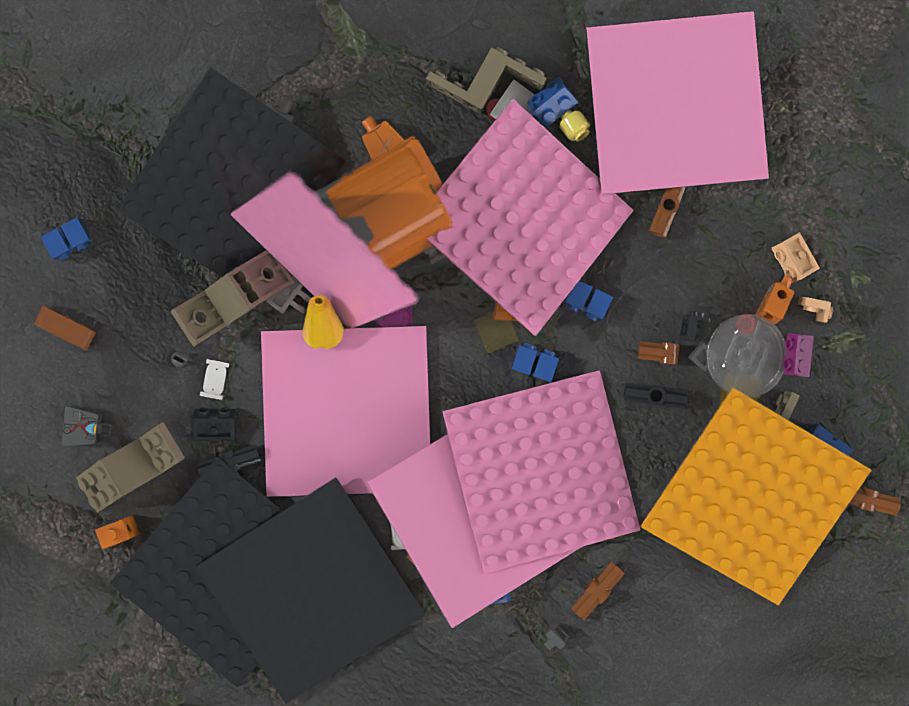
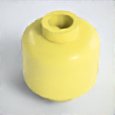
[559,110,590,142]

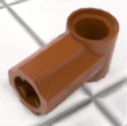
[637,341,680,365]

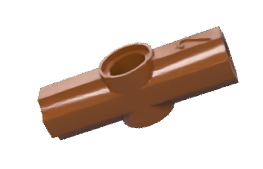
[649,186,686,238]
[849,487,901,516]
[571,561,625,620]

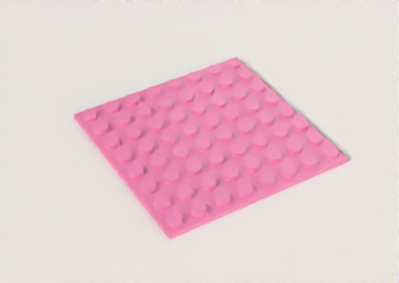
[586,11,769,194]
[427,99,634,336]
[230,173,418,329]
[261,326,430,497]
[442,370,640,574]
[367,434,581,628]

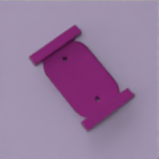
[376,306,413,328]

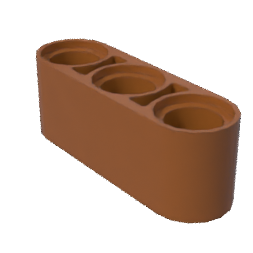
[33,305,96,350]

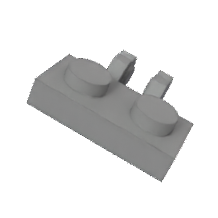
[266,271,311,314]

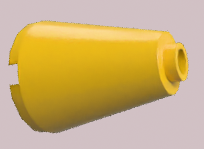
[302,295,344,350]

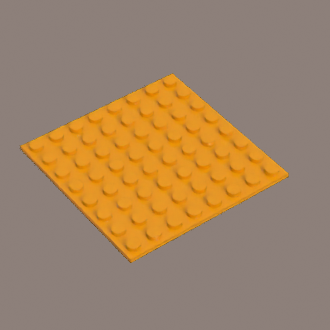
[641,388,871,606]

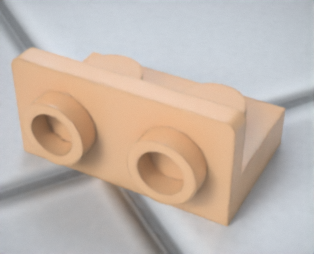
[772,232,820,283]
[798,296,833,323]

